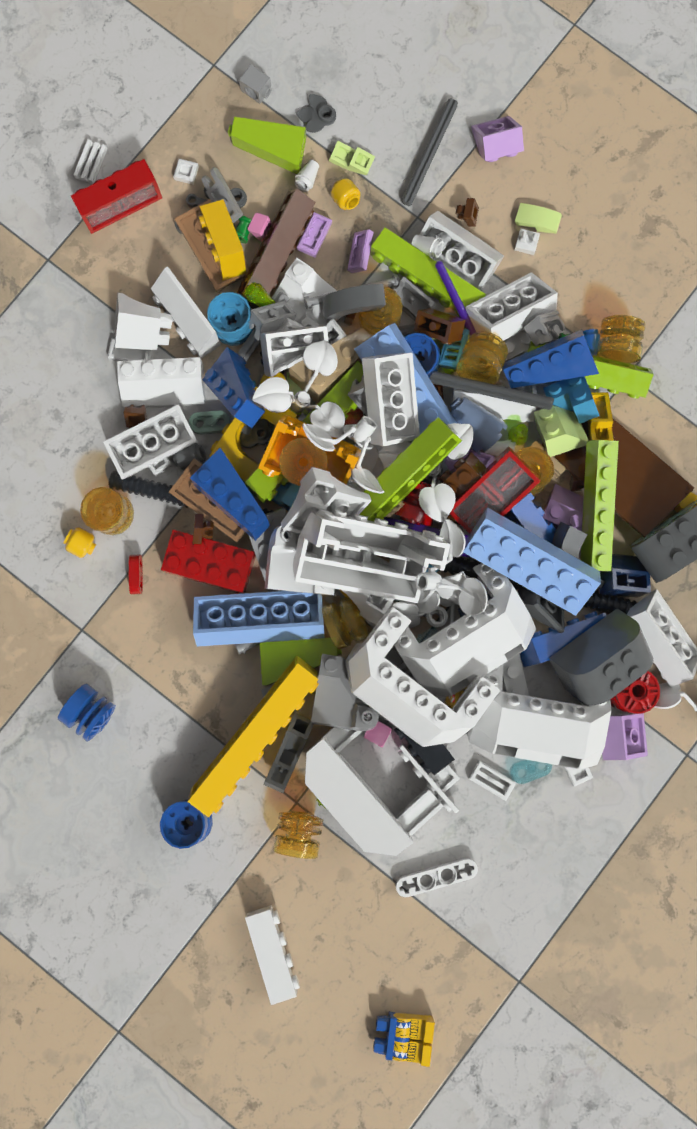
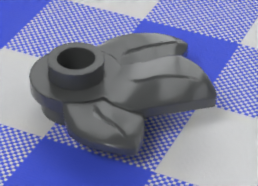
[297,94,336,133]
[240,419,273,448]

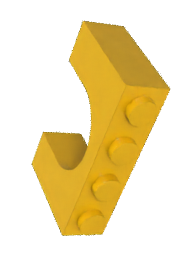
[209,387,300,482]

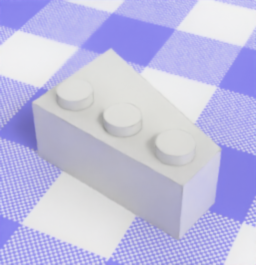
[260,325,329,377]

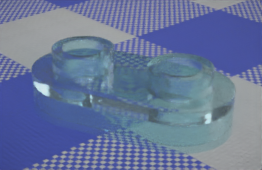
[510,759,552,784]

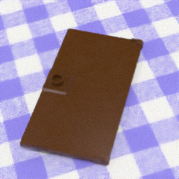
[541,419,695,538]

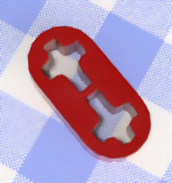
[129,555,143,595]

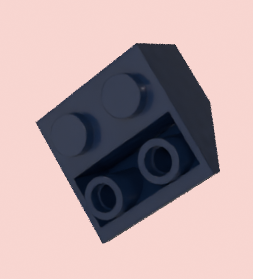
[600,554,651,598]

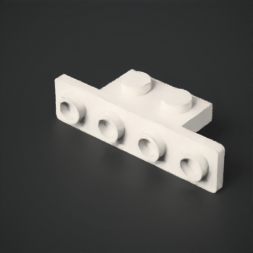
[398,743,460,813]

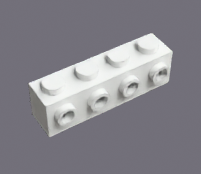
[245,905,300,1005]

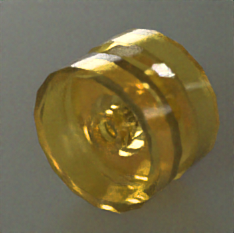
[279,438,327,486]
[322,596,369,650]

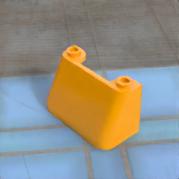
[258,415,361,485]

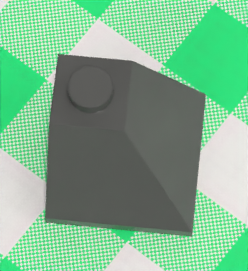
[518,587,564,633]

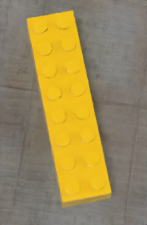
[188,656,319,817]

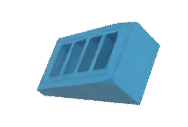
[439,329,470,371]

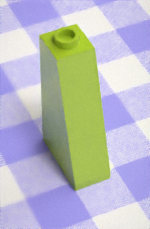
[228,117,306,174]
[260,637,342,686]

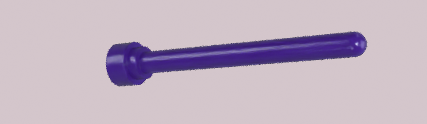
[435,261,489,355]

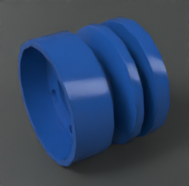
[404,333,441,378]
[58,684,116,742]
[160,800,213,849]

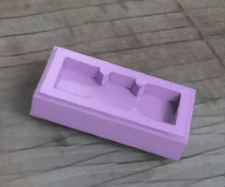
[297,212,332,258]
[347,229,374,273]

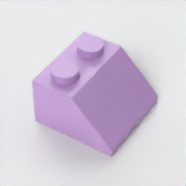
[471,116,524,162]
[543,484,584,531]
[602,713,648,760]

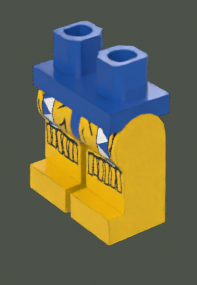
[373,1011,435,1067]

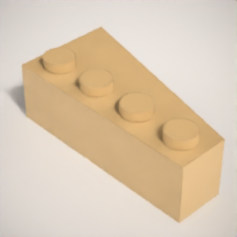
[289,328,372,404]

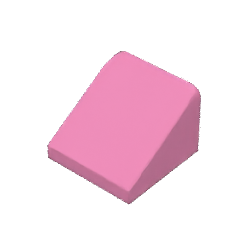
[248,213,272,242]
[364,721,392,748]

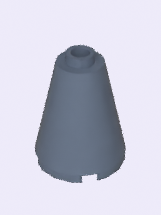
[450,397,508,455]

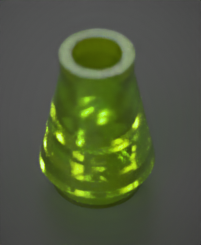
[245,282,276,307]
[508,424,528,446]

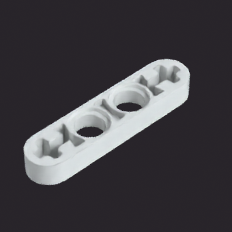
[396,858,478,897]

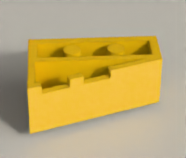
[198,199,246,281]

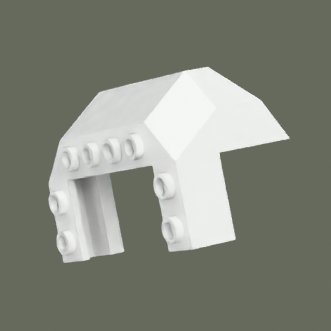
[293,509,451,603]
[394,563,536,697]
[345,607,500,747]
[467,664,611,769]
[305,716,444,856]

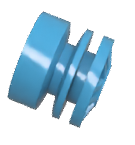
[207,292,255,346]

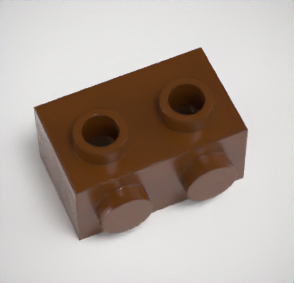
[414,308,466,344]
[439,452,486,499]

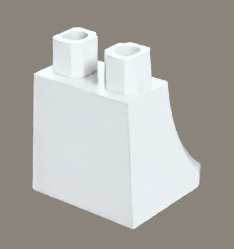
[114,293,172,350]

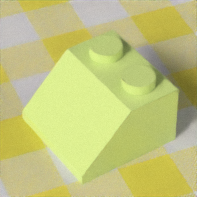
[534,406,589,457]

